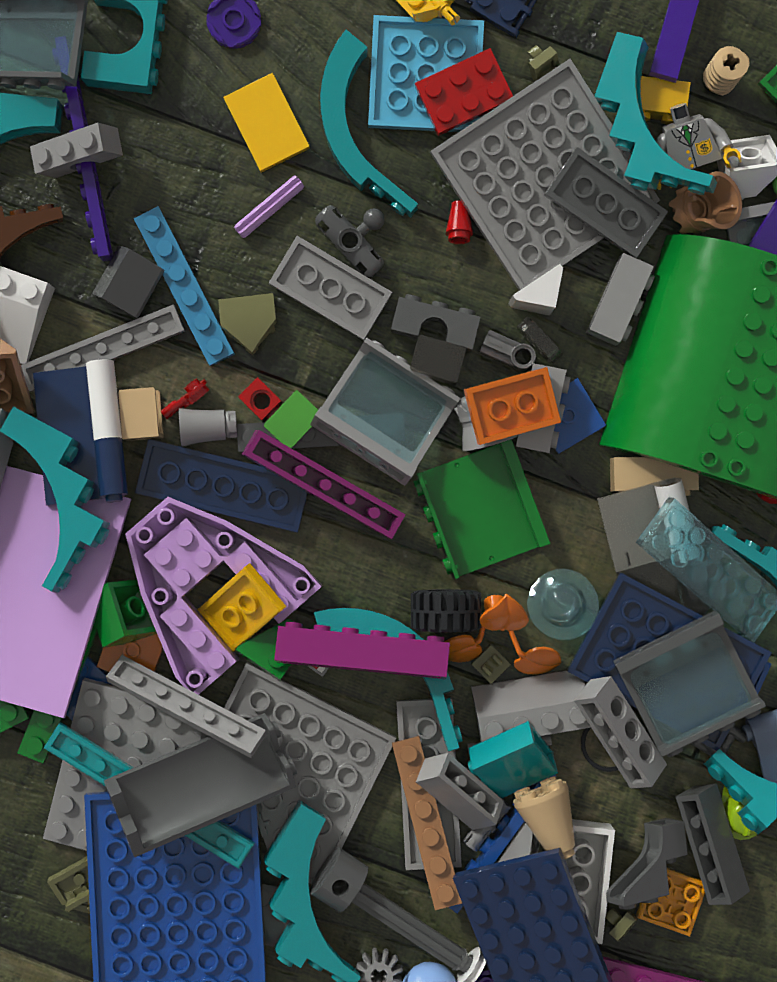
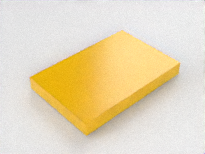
[223,73,310,173]
[197,563,286,652]

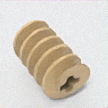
[703,46,749,96]

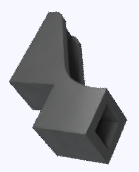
[606,818,687,909]

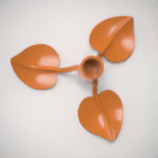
[444,594,562,675]

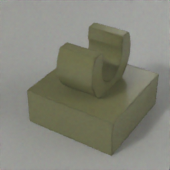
[527,45,559,81]
[471,644,511,684]
[605,908,639,941]

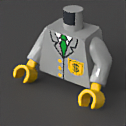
[656,103,742,190]

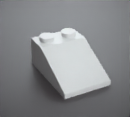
[0,266,55,364]

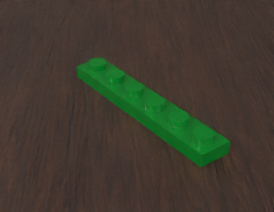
[17,622,98,763]

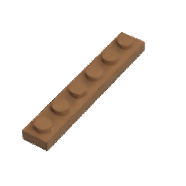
[392,735,462,910]

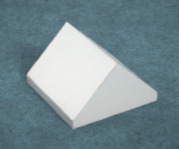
[508,264,563,315]

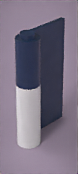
[33,359,128,506]

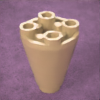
[513,776,575,859]

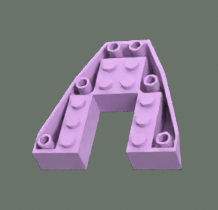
[125,497,323,695]

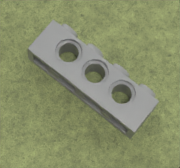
[574,676,667,788]

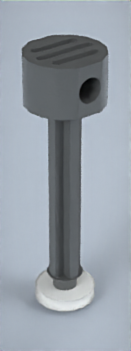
[310,847,486,982]

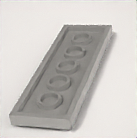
[396,697,462,870]

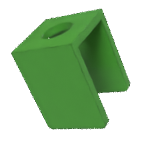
[264,390,318,450]

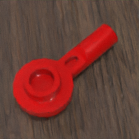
[161,378,210,419]

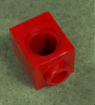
[238,377,283,422]

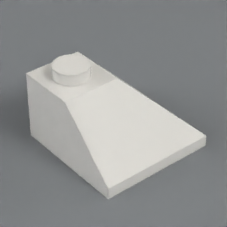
[717,135,777,200]

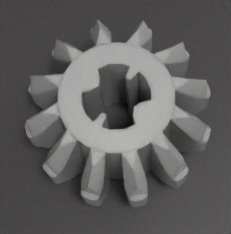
[356,948,403,982]

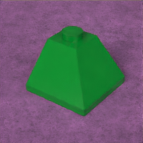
[94,580,157,648]

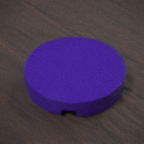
[206,0,261,49]

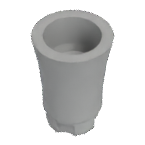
[179,408,237,447]

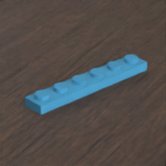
[134,206,235,367]

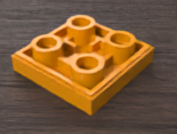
[636,867,705,936]

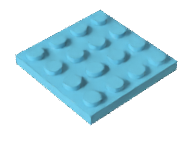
[368,15,484,132]

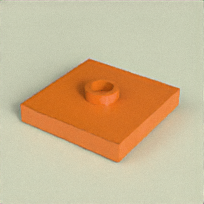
[97,634,163,672]

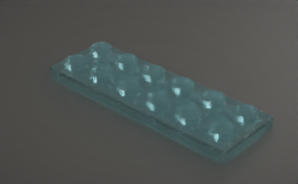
[636,497,777,642]

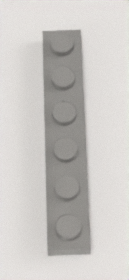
[21,305,185,393]
[106,655,266,758]

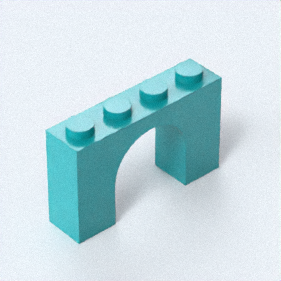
[81,0,168,94]

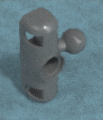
[315,205,385,279]

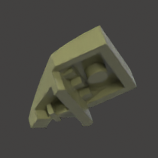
[218,293,277,355]
[47,856,90,913]

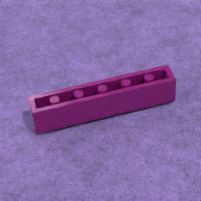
[241,430,406,539]
[274,622,450,679]

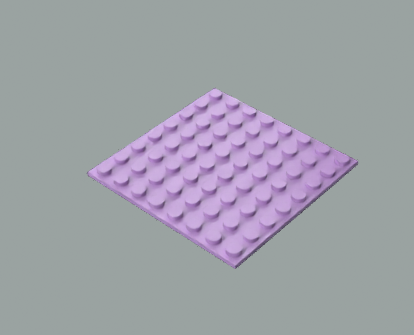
[0,466,131,718]

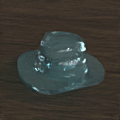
[527,569,599,640]

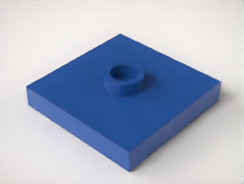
[554,378,606,454]

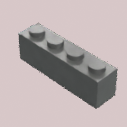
[676,784,750,905]

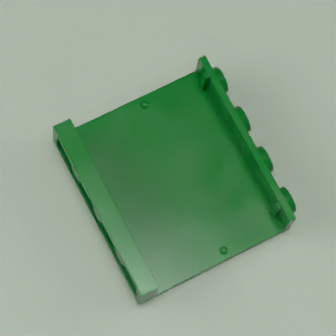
[413,439,550,579]

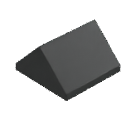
[92,246,165,319]

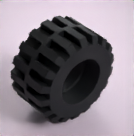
[411,589,481,632]

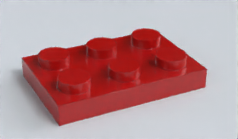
[415,48,513,136]

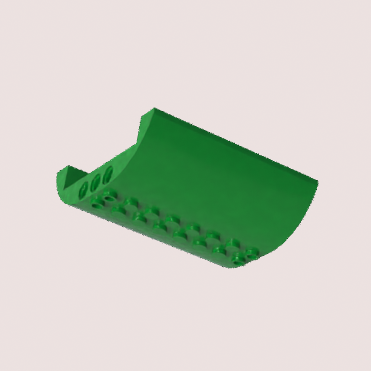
[599,234,777,499]

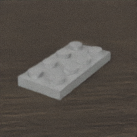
[269,236,392,341]

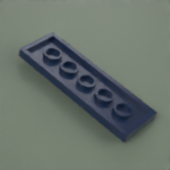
[135,439,308,533]

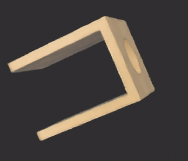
[118,387,164,441]

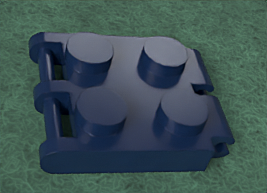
[465,0,537,38]

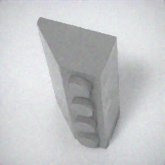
[471,670,591,742]

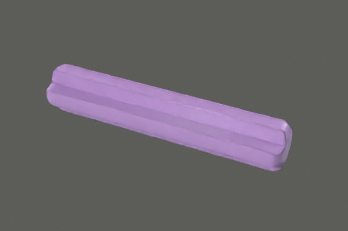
[234,176,304,238]

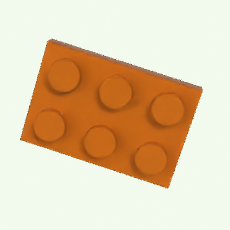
[464,367,561,445]

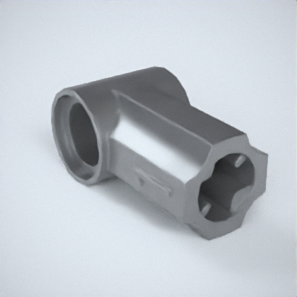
[480,330,536,372]

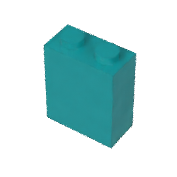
[468,721,558,798]

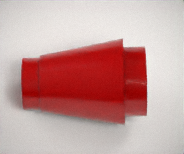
[445,201,473,244]

